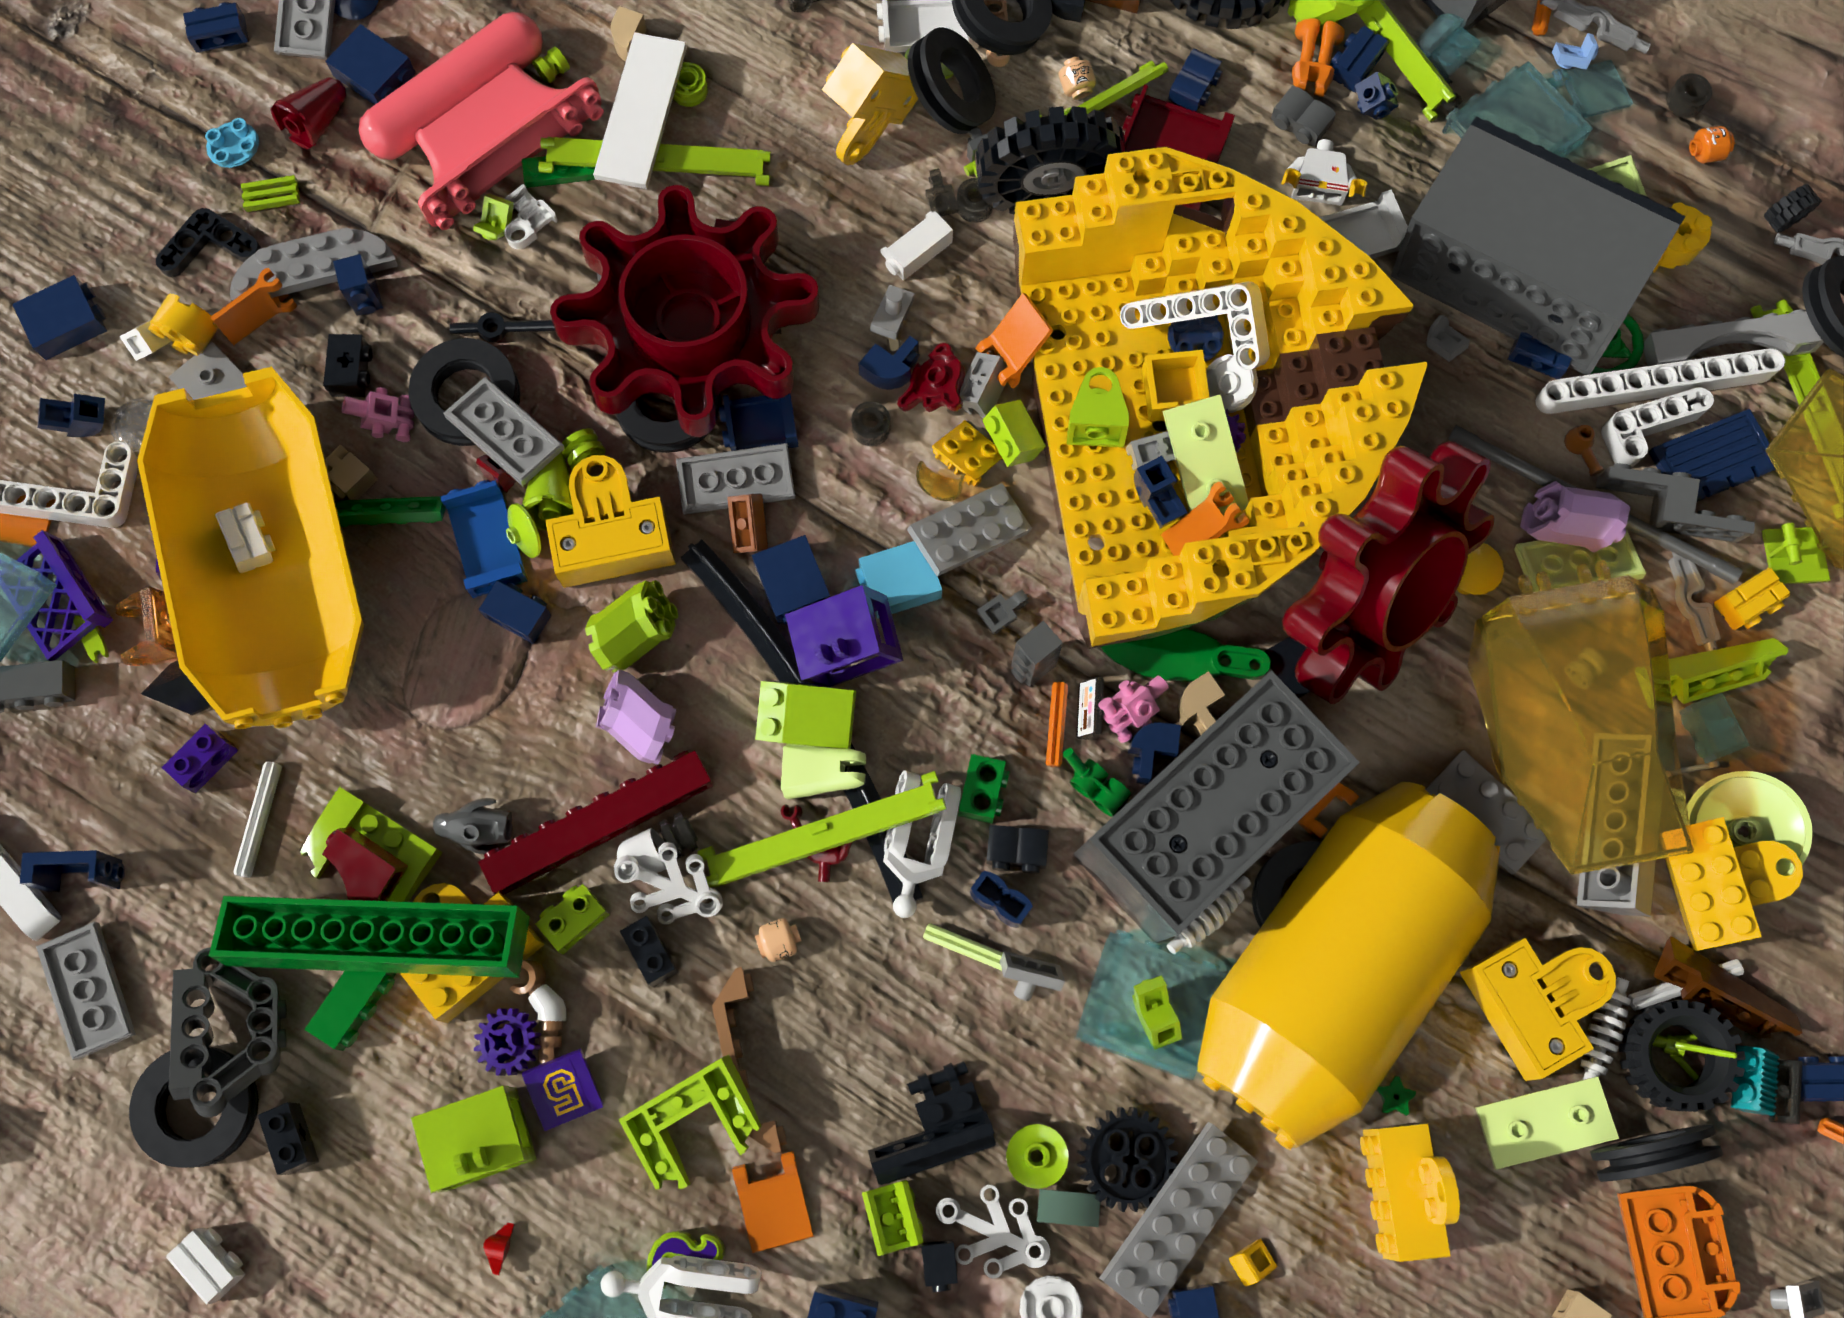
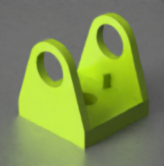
[1067,367,1129,447]

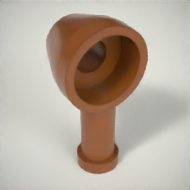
[1564,425,1604,476]

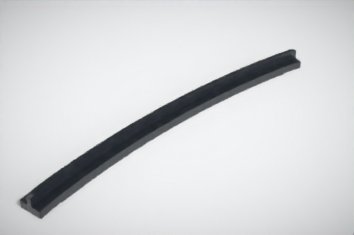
[680,539,923,903]

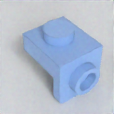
[1552,33,1598,69]

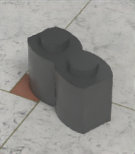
[1271,86,1336,147]

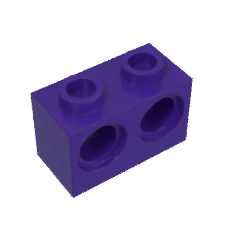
[161,724,238,794]

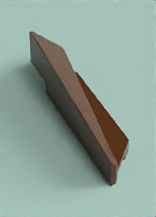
[1654,936,1803,1039]

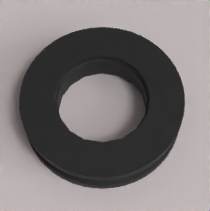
[952,0,1052,55]
[908,27,996,134]
[1802,255,1844,358]
[408,338,520,446]
[616,393,721,453]
[1252,841,1322,928]
[129,1047,259,1168]
[1590,1125,1723,1182]

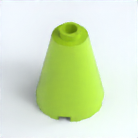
[522,453,574,530]

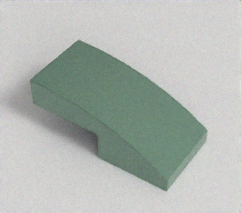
[1037,1189,1100,1227]

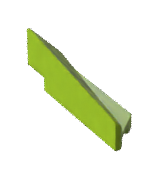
[1633,638,1789,706]

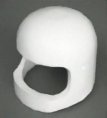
[617,828,671,880]

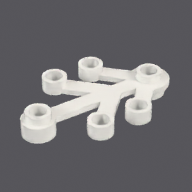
[614,842,723,924]
[936,1185,1050,1279]

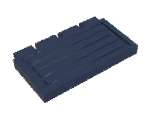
[1648,409,1777,502]

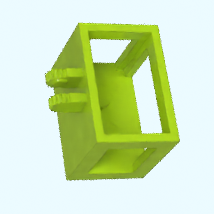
[411,1085,537,1193]

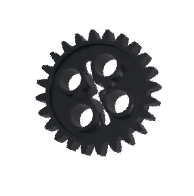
[1077,1107,1178,1212]

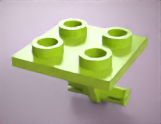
[1762,523,1830,584]

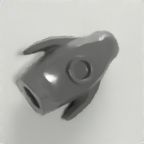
[433,798,512,854]

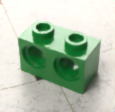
[958,754,1010,824]

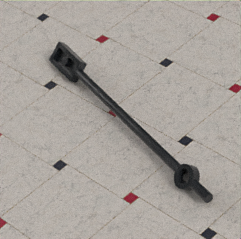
[450,312,782,342]

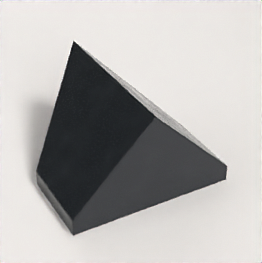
[141,660,211,716]

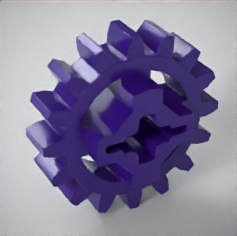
[474,1008,541,1076]

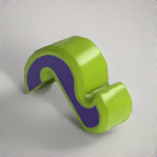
[647,1230,725,1290]

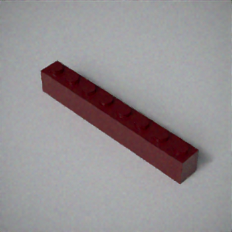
[478,750,713,895]

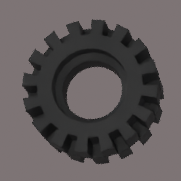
[1764,184,1822,233]

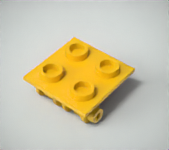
[932,420,1003,487]

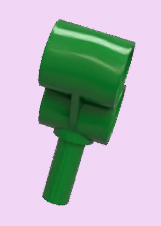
[1063,748,1131,817]

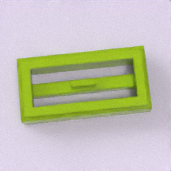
[241,175,300,212]

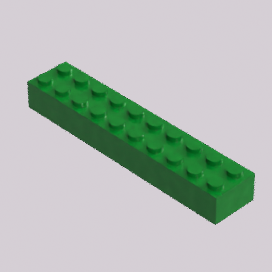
[209,896,530,978]

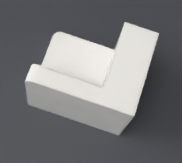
[119,319,172,361]

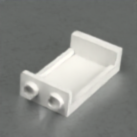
[877,0,979,53]
[1320,189,1408,259]

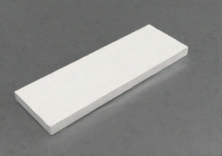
[593,32,687,189]

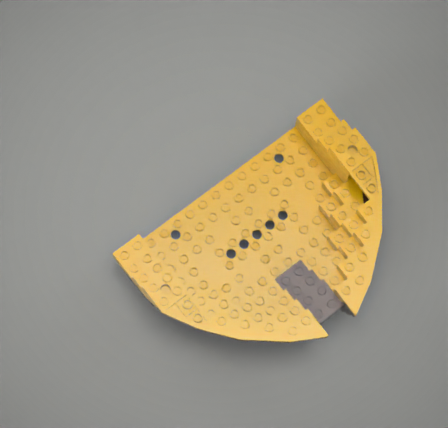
[1013,147,1428,649]

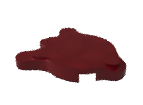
[897,343,965,412]

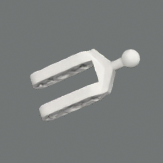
[883,770,961,918]
[601,1255,762,1318]

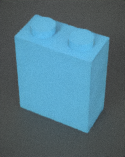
[855,541,942,619]

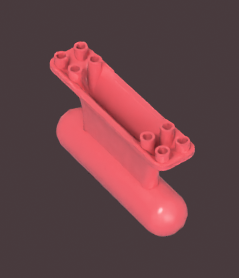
[359,12,604,230]

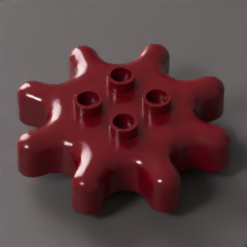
[550,185,819,437]
[1282,441,1495,704]

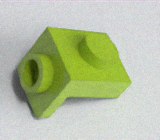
[473,193,514,240]

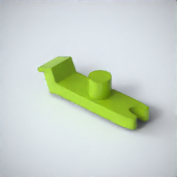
[73,608,109,663]

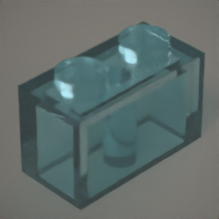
[1679,692,1750,763]

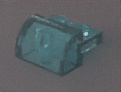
[1415,14,1481,81]

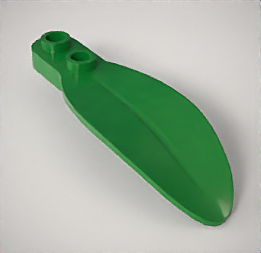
[1100,629,1270,682]

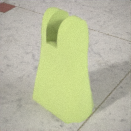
[781,744,866,800]

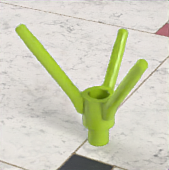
[1653,1034,1737,1082]

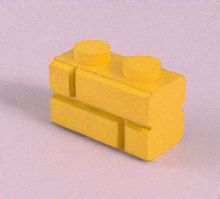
[1714,567,1790,630]

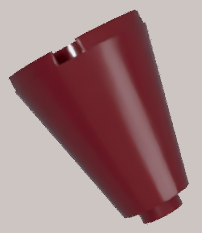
[270,77,347,149]

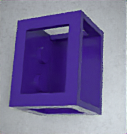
[785,585,904,687]

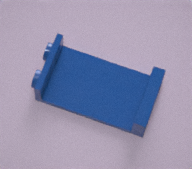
[440,480,528,598]

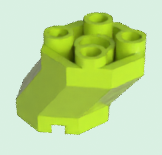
[1287,0,1375,33]
[585,580,678,673]

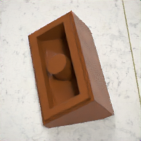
[727,493,768,553]

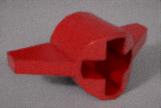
[483,1222,515,1276]

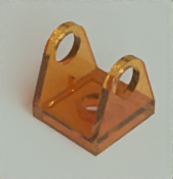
[115,587,178,666]

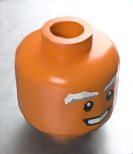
[1689,126,1735,164]

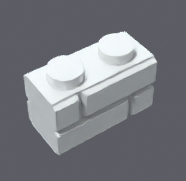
[215,503,276,573]
[166,1228,245,1305]

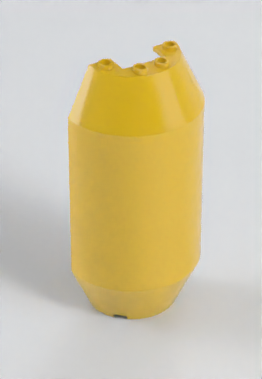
[137,366,364,729]
[1196,782,1500,1150]

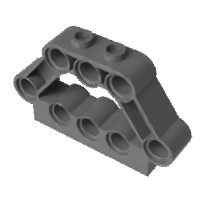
[169,947,287,1118]

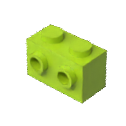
[982,399,1046,467]
[535,884,610,955]

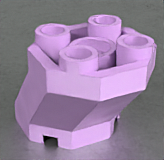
[1520,481,1630,552]
[596,670,676,764]

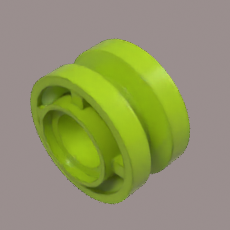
[673,62,708,107]
[561,428,606,470]

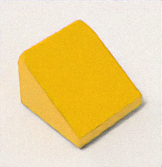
[1229,1238,1278,1286]

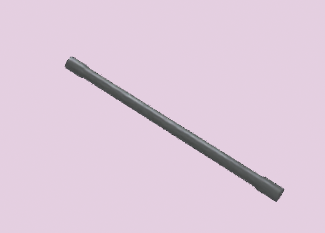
[1448,425,1743,585]

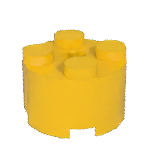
[1660,202,1713,269]
[148,293,218,356]

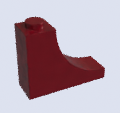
[322,827,408,901]

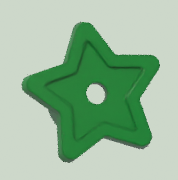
[1376,1076,1416,1116]

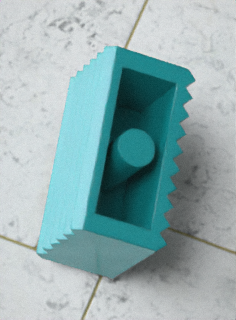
[1731,1045,1780,1116]

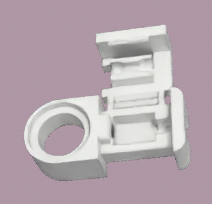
[504,184,558,249]

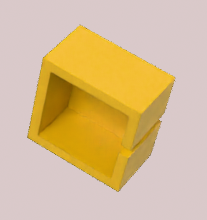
[1142,350,1210,422]

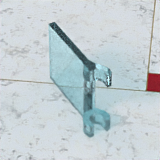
[1545,60,1633,125]

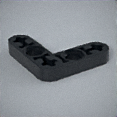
[155,208,261,277]

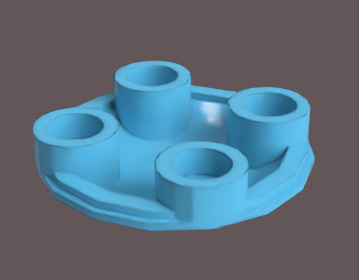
[205,118,259,168]

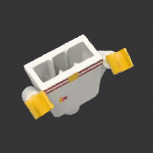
[1281,139,1367,206]

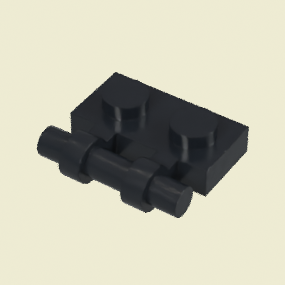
[907,1061,983,1131]

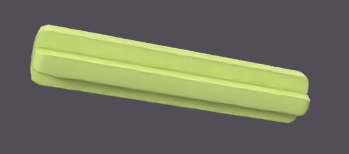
[923,923,1003,971]

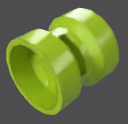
[532,46,570,84]

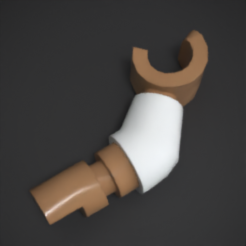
[510,960,567,1063]

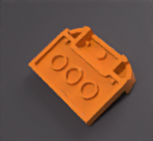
[1617,1185,1740,1318]

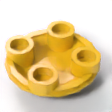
[1457,543,1504,595]

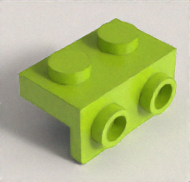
[862,1180,923,1256]

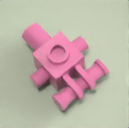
[342,387,414,442]
[1098,675,1169,743]

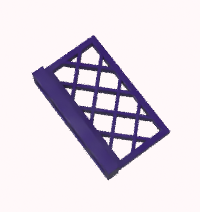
[0,530,113,661]

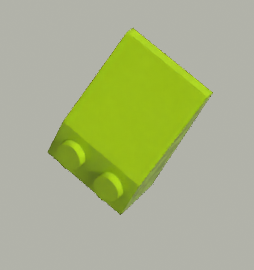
[755,681,856,749]

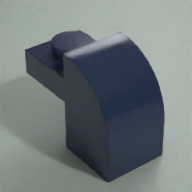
[858,336,920,390]
[37,394,105,437]
[1134,456,1188,529]
[1128,722,1181,785]

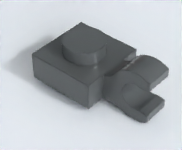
[977,589,1029,635]

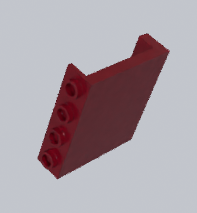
[1122,84,1235,211]

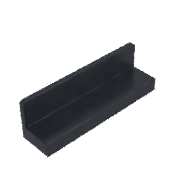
[868,1110,996,1185]

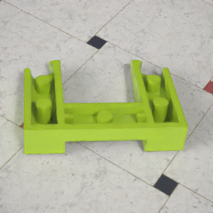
[300,787,443,902]
[618,1054,762,1189]

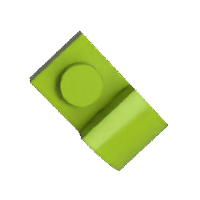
[1132,975,1182,1050]

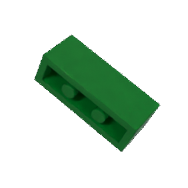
[304,971,397,1051]

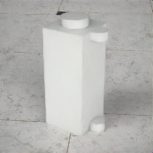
[880,211,953,281]

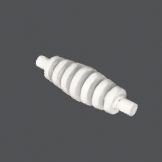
[1167,876,1251,954]
[1580,977,1630,1080]

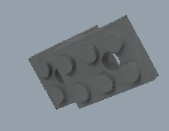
[1596,463,1755,543]

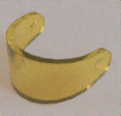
[916,461,967,501]

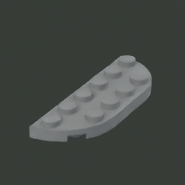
[230,228,398,302]

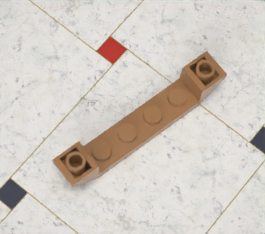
[712,967,787,1153]

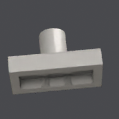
[870,285,915,340]
[1000,951,1065,1001]
[1770,1280,1825,1318]

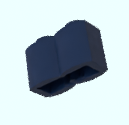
[1168,48,1223,112]
[970,871,1033,928]

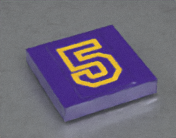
[522,1048,604,1131]

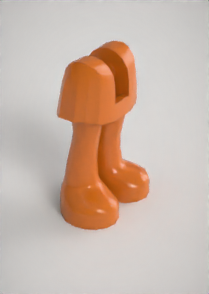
[1292,18,1345,97]

